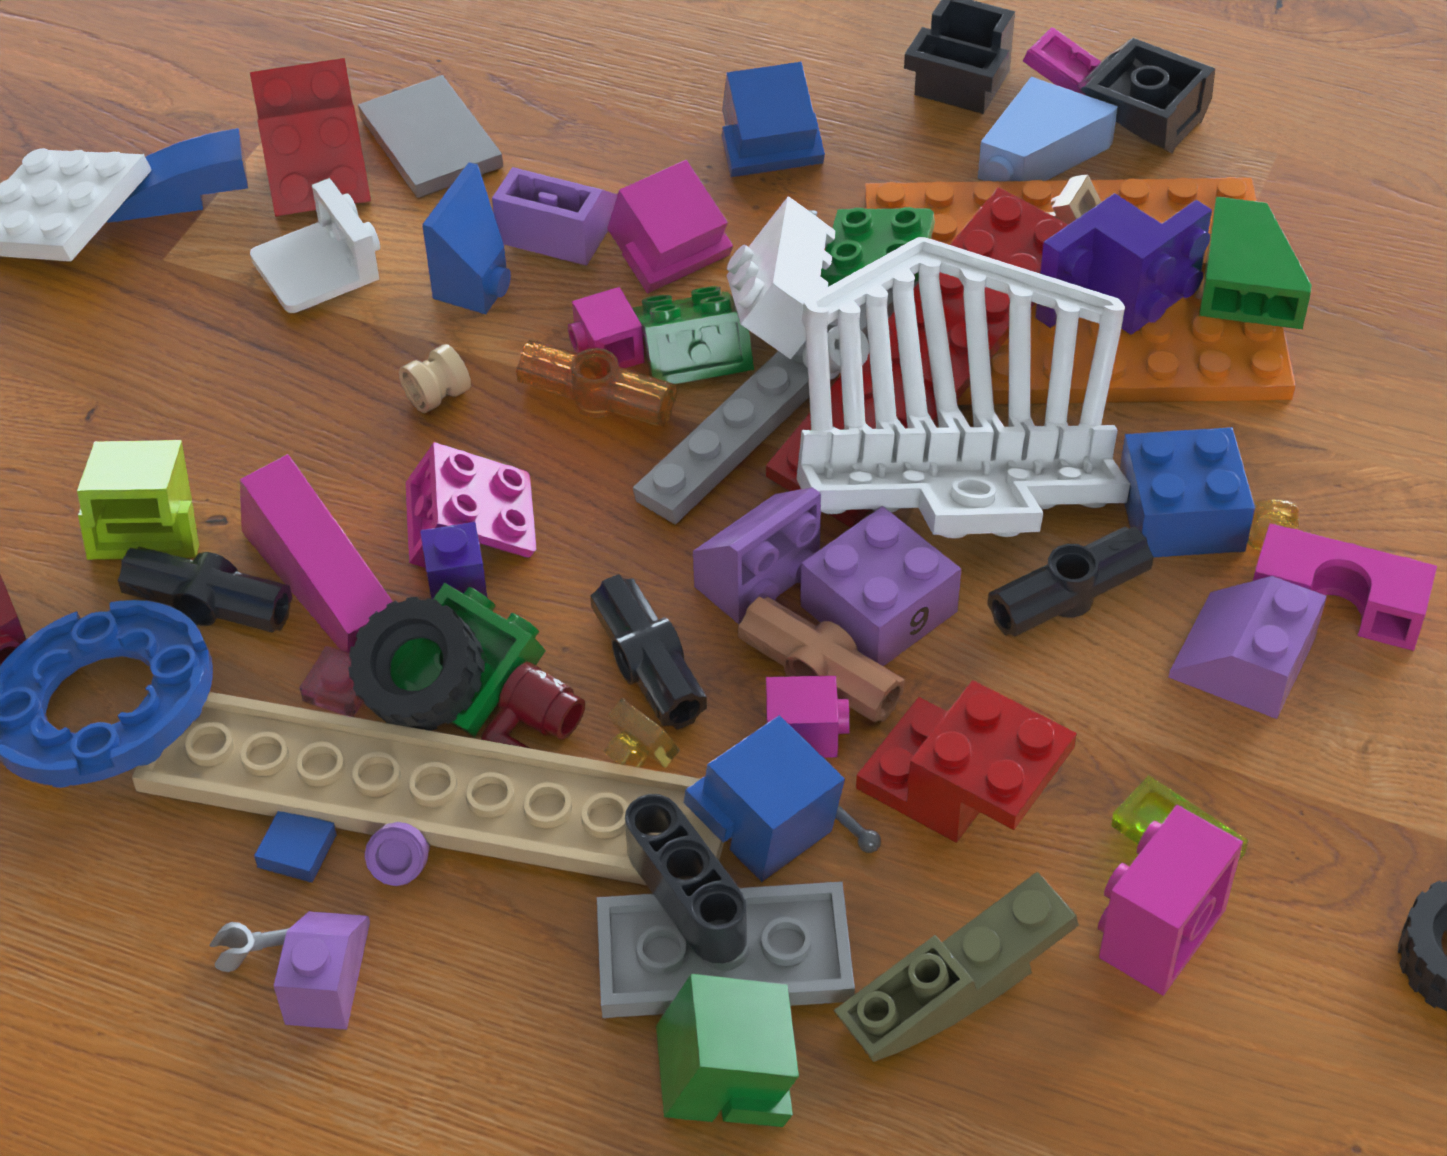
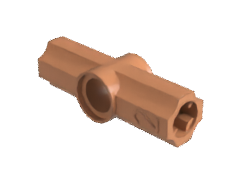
[738,597,905,722]

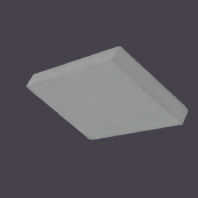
[358,75,503,198]

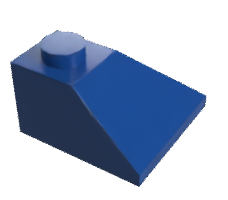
[422,162,511,314]

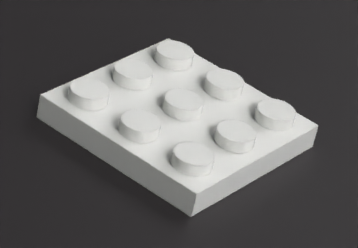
[0,148,152,261]

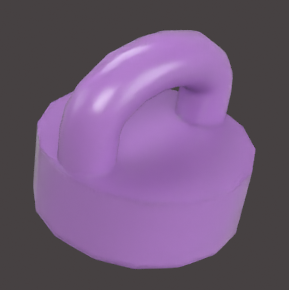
[365,822,430,886]

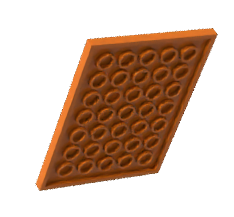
[865,177,1296,405]

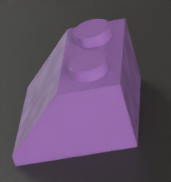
[1169,576,1327,719]

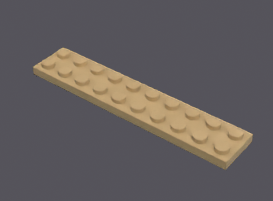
[132,692,724,885]

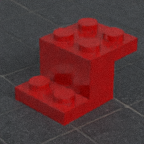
[250,58,371,217]
[856,680,1077,843]

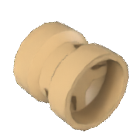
[399,344,471,413]

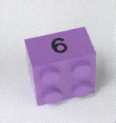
[800,506,961,666]

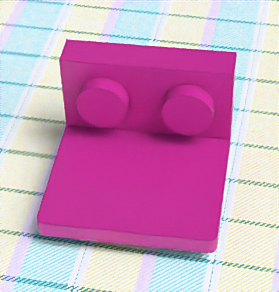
[406,442,536,568]

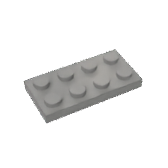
[597,881,855,1018]

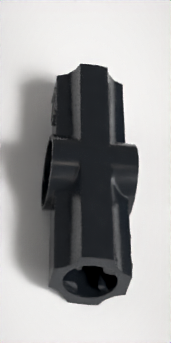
[987,526,1154,637]
[118,546,293,633]
[590,574,707,730]

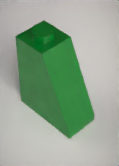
[1199,196,1312,330]

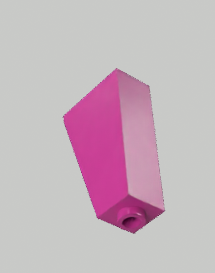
[240,454,393,658]

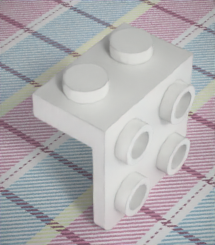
[250,178,380,313]

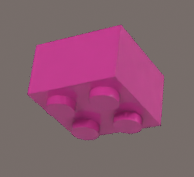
[1097,805,1243,996]

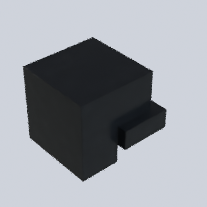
[904,0,1015,114]

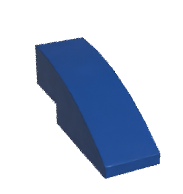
[106,128,248,223]

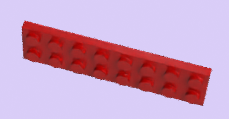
[766,187,1069,528]

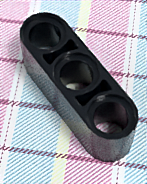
[625,794,747,963]

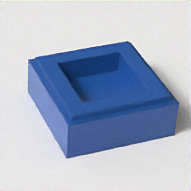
[254,811,337,883]

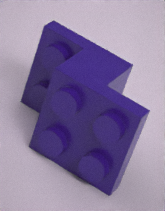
[1035,193,1212,335]

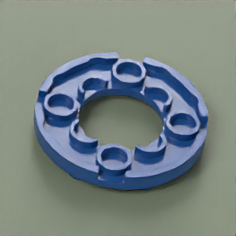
[0,600,213,788]

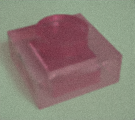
[299,646,364,717]

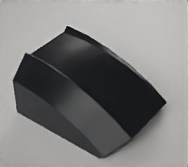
[1077,38,1216,154]

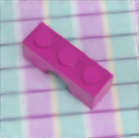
[1253,523,1437,651]

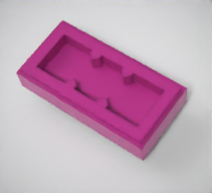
[1023,27,1101,95]

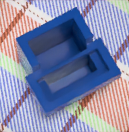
[721,61,825,177]
[683,715,845,882]

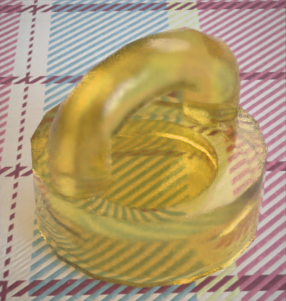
[1247,499,1299,551]

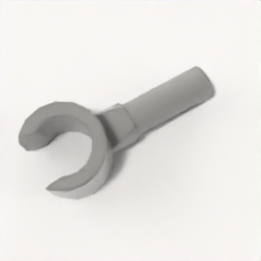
[209,922,289,972]

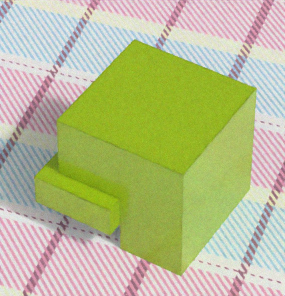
[77,440,199,560]

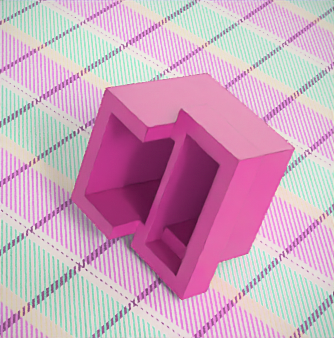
[607,160,733,294]

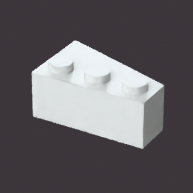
[727,196,836,359]

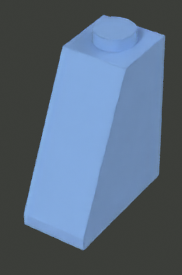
[978,77,1118,181]

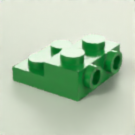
[390,583,546,737]

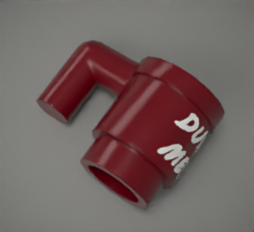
[481,662,585,749]

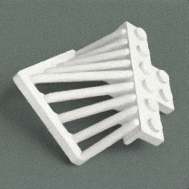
[797,237,1130,538]

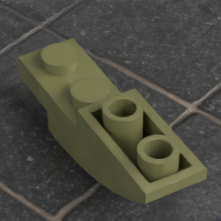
[834,872,1079,1062]

